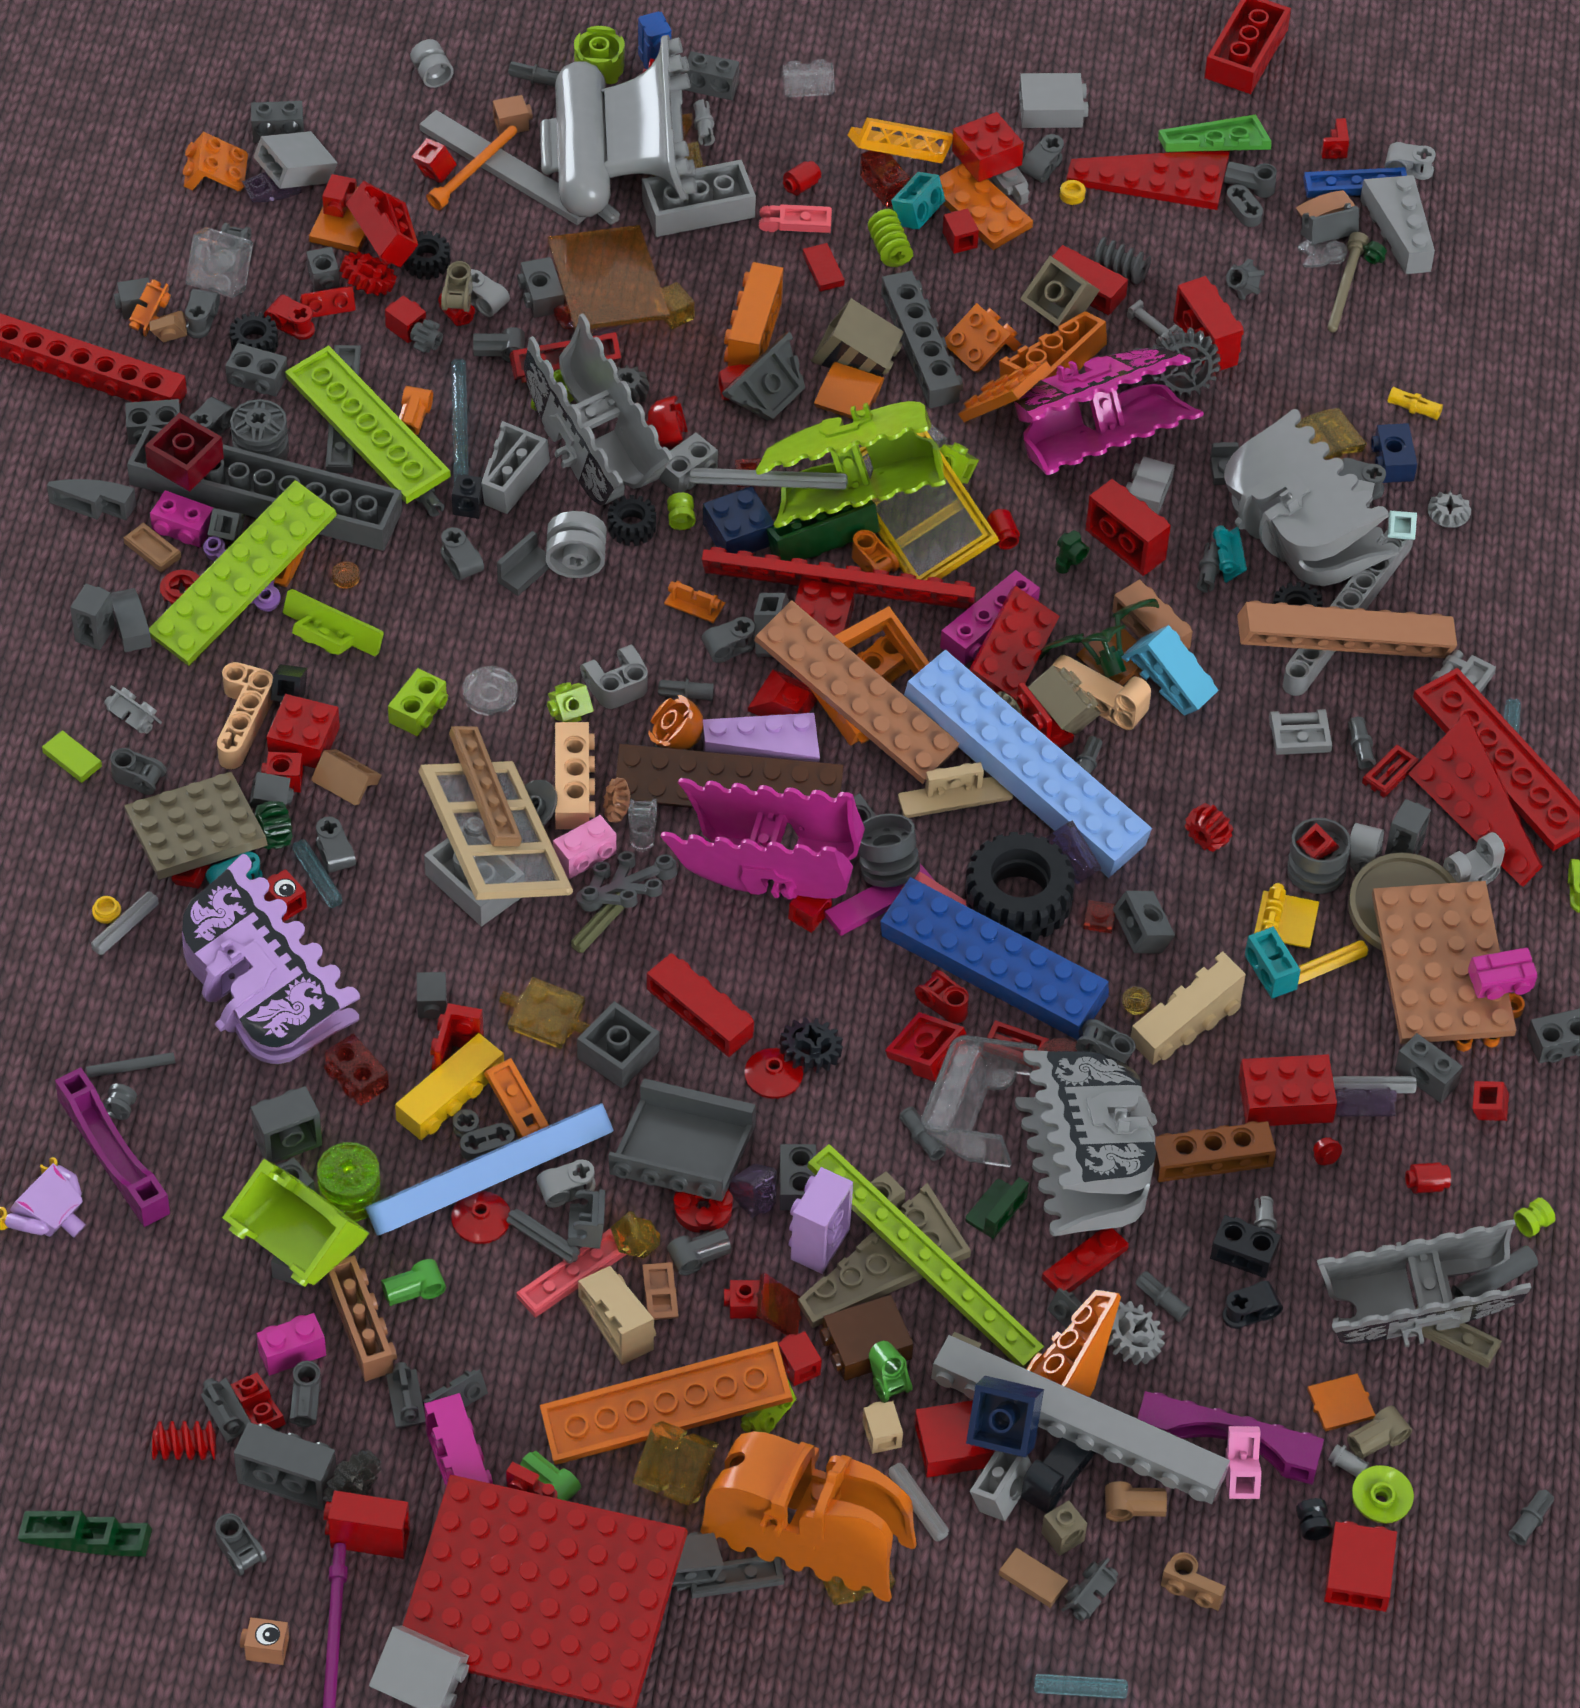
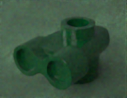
[1055,530,1089,574]

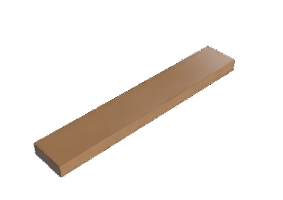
[449,726,522,846]

